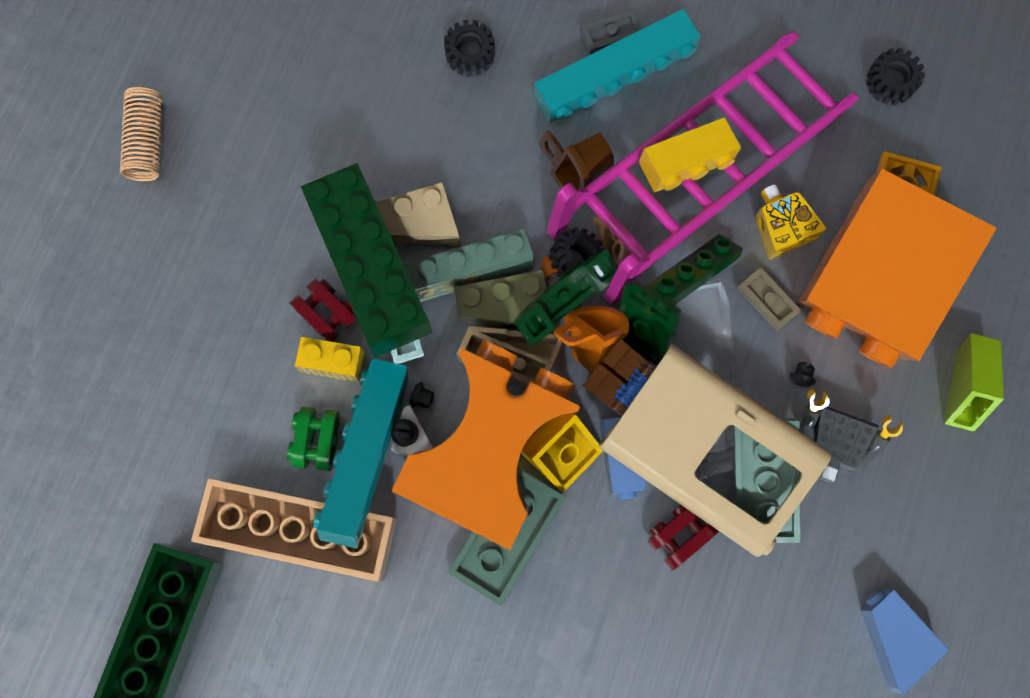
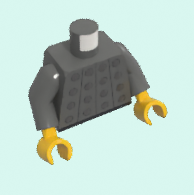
[800,389,903,483]

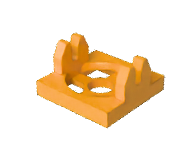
[876,151,942,195]

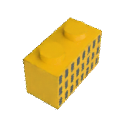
[295,337,366,383]

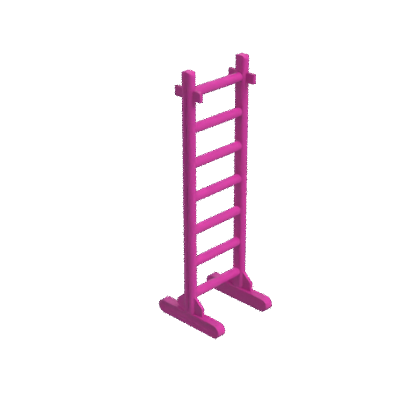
[546,30,860,306]

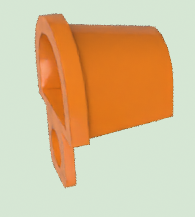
[554,306,629,373]

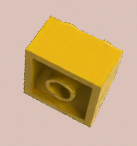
[521,413,603,494]

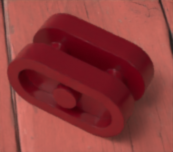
[289,279,356,342]
[647,504,719,571]

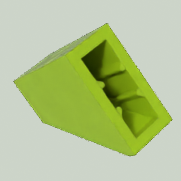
[944,333,1004,432]

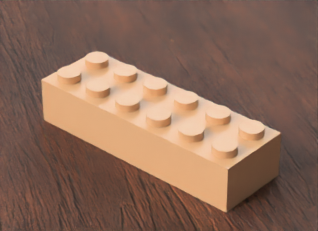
[191,478,397,582]

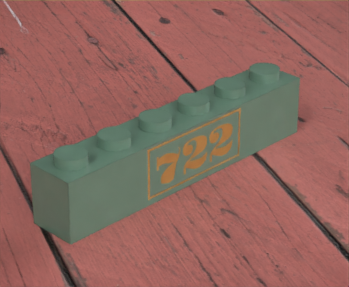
[403,229,533,302]

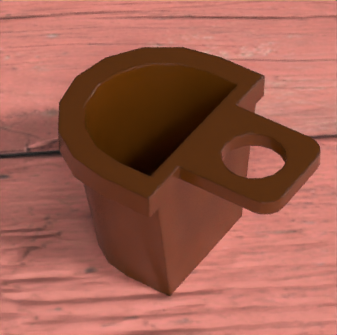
[539,130,614,190]

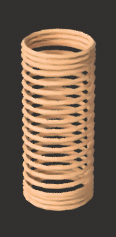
[120,87,163,181]

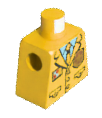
[755,184,827,260]

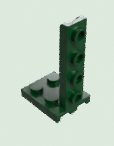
[620,234,743,366]

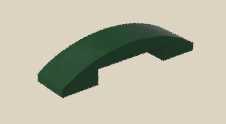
[514,249,618,347]

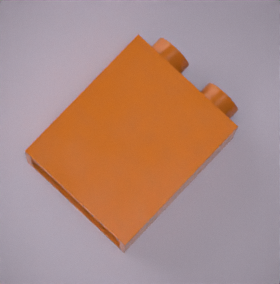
[797,169,997,369]

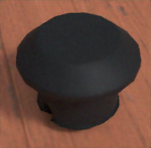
[789,362,816,387]
[409,382,434,408]
[391,419,419,447]

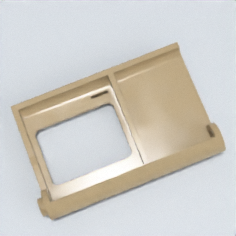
[599,344,831,557]

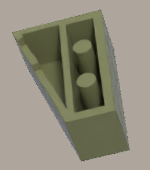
[454,270,555,334]

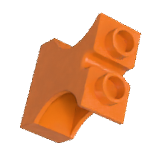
[391,339,580,550]

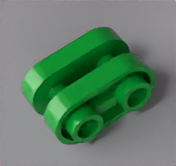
[287,407,340,471]

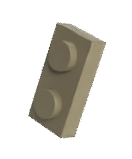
[737,267,801,332]

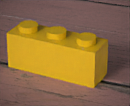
[639,117,741,192]

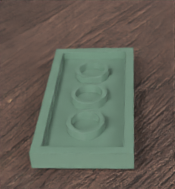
[733,418,801,543]
[448,468,566,606]

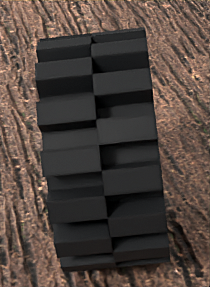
[444,19,495,77]
[866,48,925,105]
[549,227,606,277]

